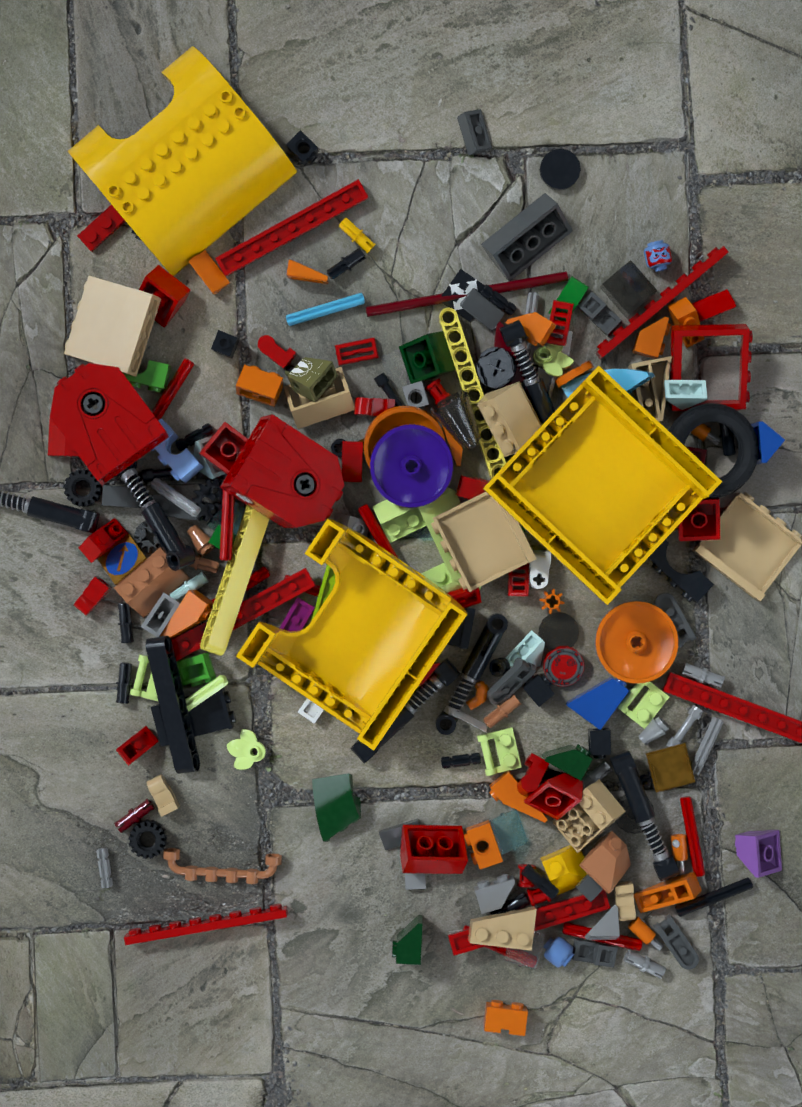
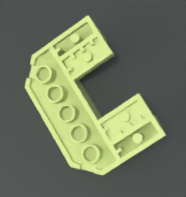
[372,487,481,593]

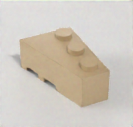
[628,356,672,422]
[468,906,537,951]

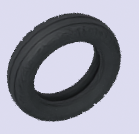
[669,403,759,498]

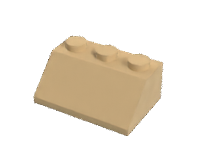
[283,367,355,429]
[477,381,542,457]

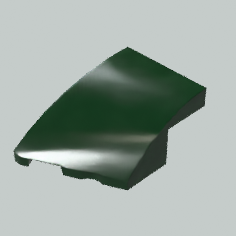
[312,773,361,842]

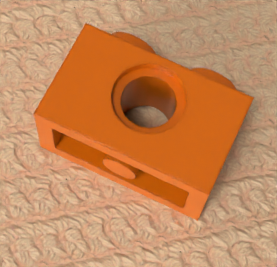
[464,820,503,870]

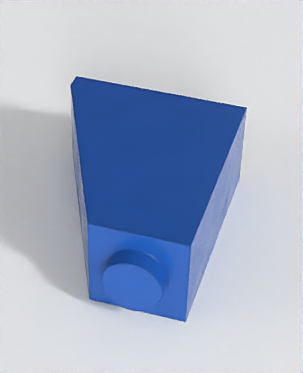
[566,677,630,730]

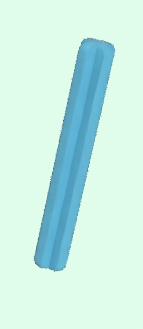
[286,293,365,326]

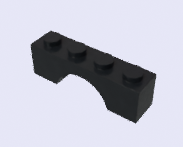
[648,539,714,603]

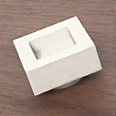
[298,698,324,723]

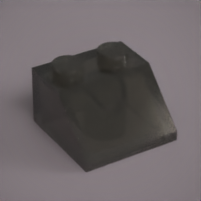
[600,260,657,318]

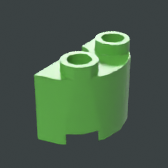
[177,652,216,687]

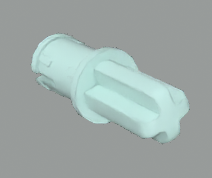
[170,571,209,602]

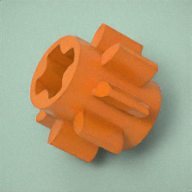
[539,589,565,614]

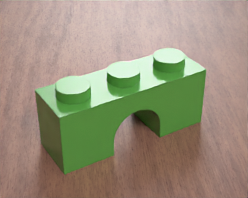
[122,360,171,393]

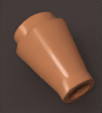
[187,525,215,556]

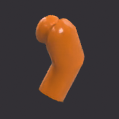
[466,681,489,710]

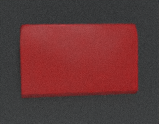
[692,289,737,322]

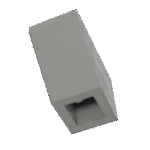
[474,874,515,914]

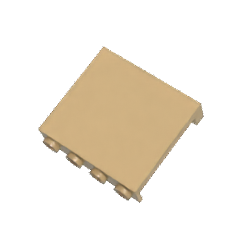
[64,276,161,377]
[431,492,536,592]
[693,492,802,601]

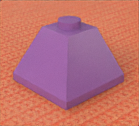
[735,830,782,878]

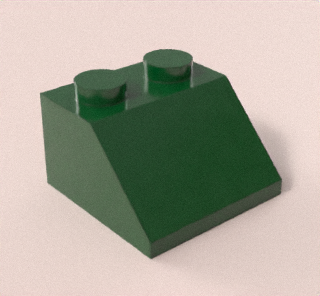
[399,331,456,384]
[542,744,593,781]
[392,915,423,965]

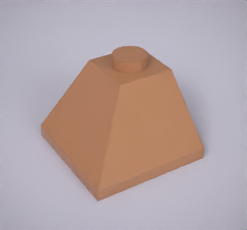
[579,831,631,894]

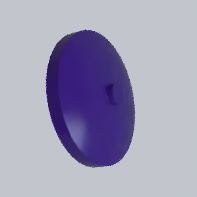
[370,424,453,507]

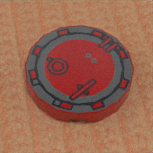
[543,646,584,686]

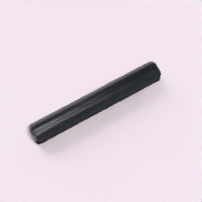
[675,878,753,917]

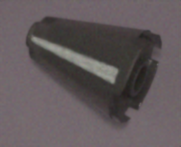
[430,390,481,450]

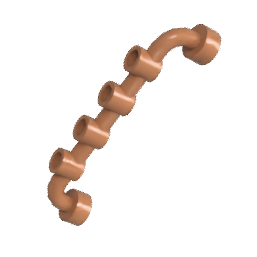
[163,848,282,884]

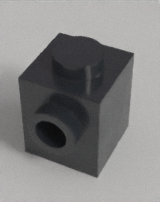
[522,674,554,707]

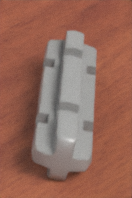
[96,848,113,888]

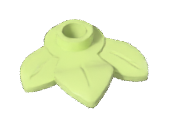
[533,343,574,377]
[227,729,266,770]

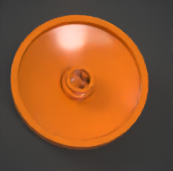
[363,406,446,468]
[595,601,678,684]

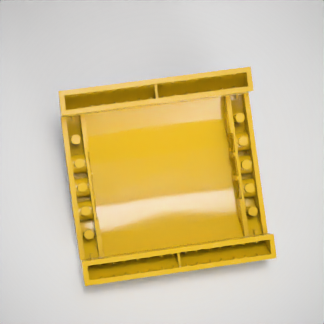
[483,366,722,605]

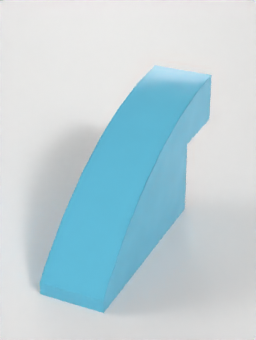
[561,369,655,398]

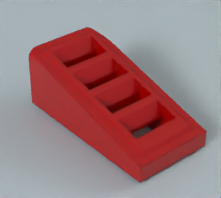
[546,300,574,346]
[507,563,529,596]

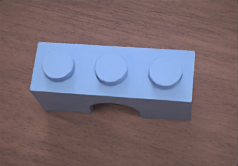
[152,418,204,483]

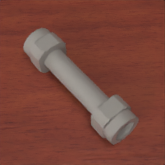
[666,705,704,747]

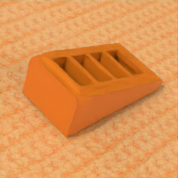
[287,260,329,284]

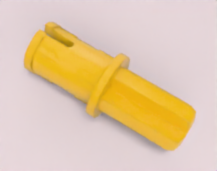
[339,218,376,254]

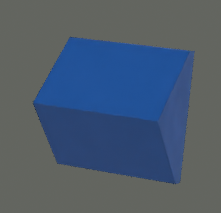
[751,421,785,465]

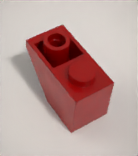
[78,518,128,563]

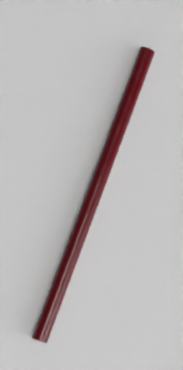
[366,271,568,317]

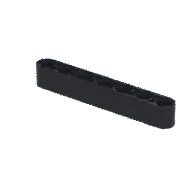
[146,636,200,774]

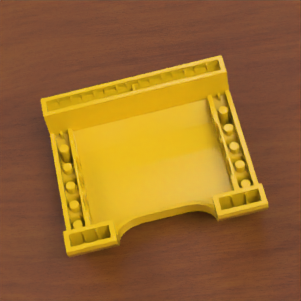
[68,46,297,276]
[236,519,468,750]

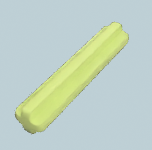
[186,675,229,712]

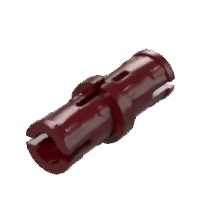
[114,798,155,833]

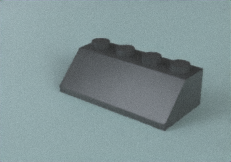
[481,193,573,281]

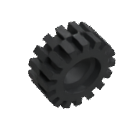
[63,470,103,507]
[128,820,167,859]

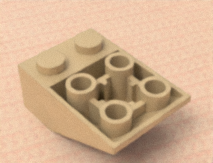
[552,779,626,853]

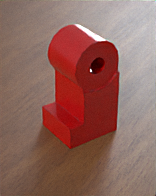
[258,335,297,370]
[354,397,395,417]
[73,576,112,616]
[517,753,549,796]

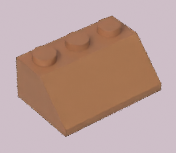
[114,547,190,618]

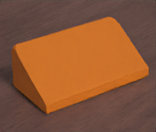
[188,250,230,295]

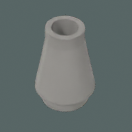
[638,716,669,745]

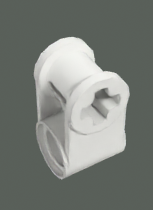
[529,550,551,589]

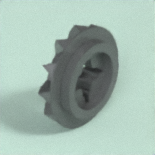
[134,521,162,553]

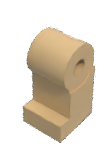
[147,774,180,817]
[613,881,636,922]

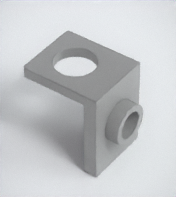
[334,512,369,537]

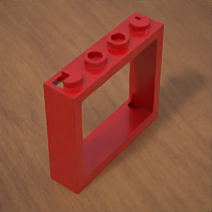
[669,324,753,411]

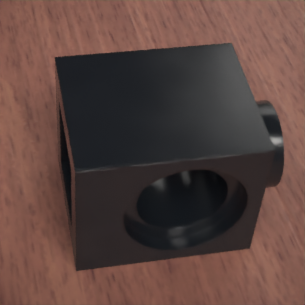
[286,130,319,166]
[211,330,240,359]
[588,728,611,759]

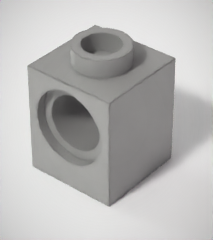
[402,381,429,411]

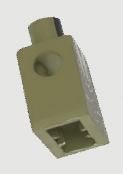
[285,357,338,402]

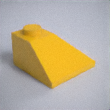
[540,845,587,896]

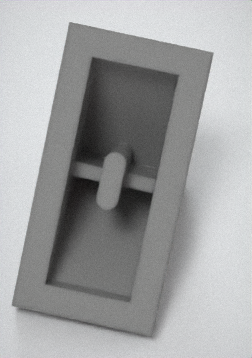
[141,593,180,637]
[584,905,620,940]

